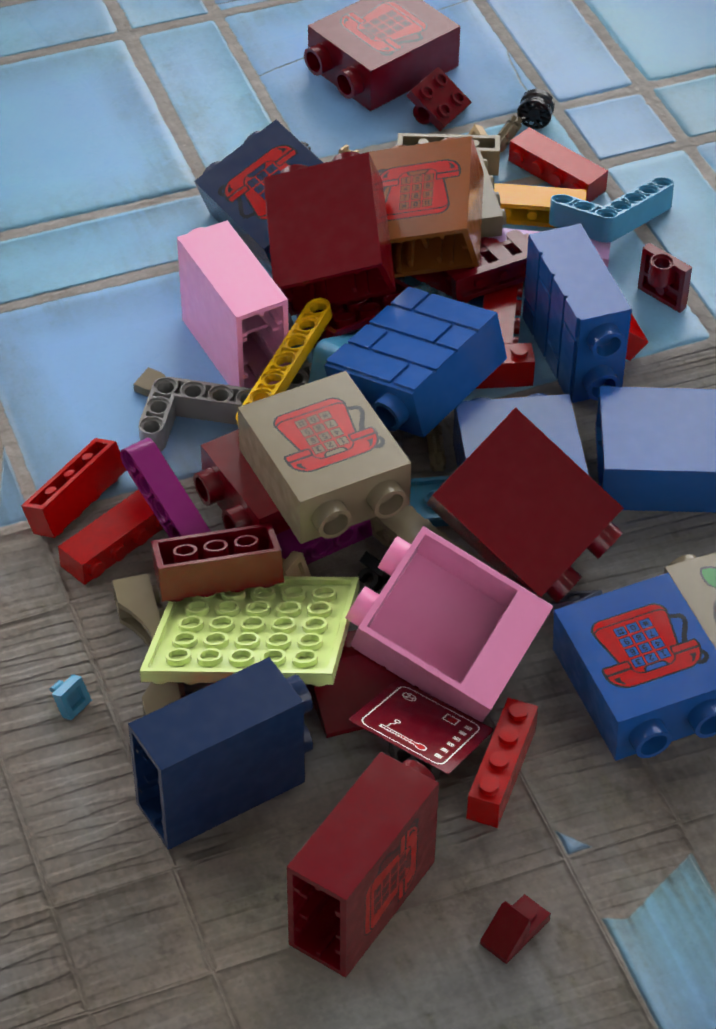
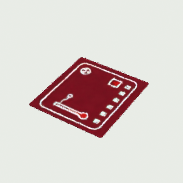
[349,678,494,774]

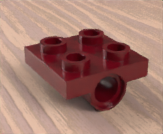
[406,67,472,132]
[638,242,692,313]

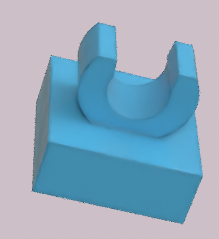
[49,674,92,720]

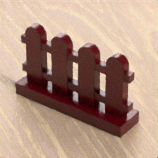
[435,230,529,302]

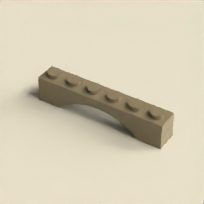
[112,574,185,716]

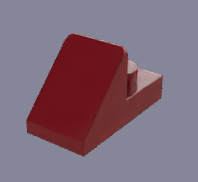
[480,894,551,964]

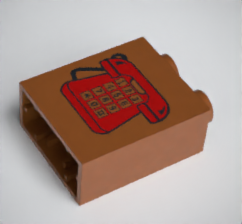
[369,136,484,278]

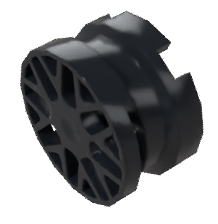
[517,89,555,129]

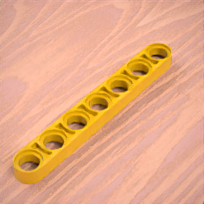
[236,298,332,428]

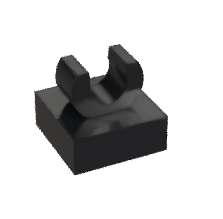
[357,551,391,592]

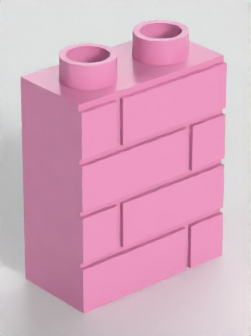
[345,526,553,722]

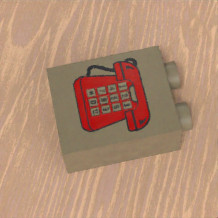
[238,371,411,544]

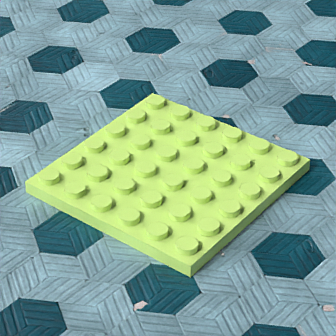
[140,576,360,687]

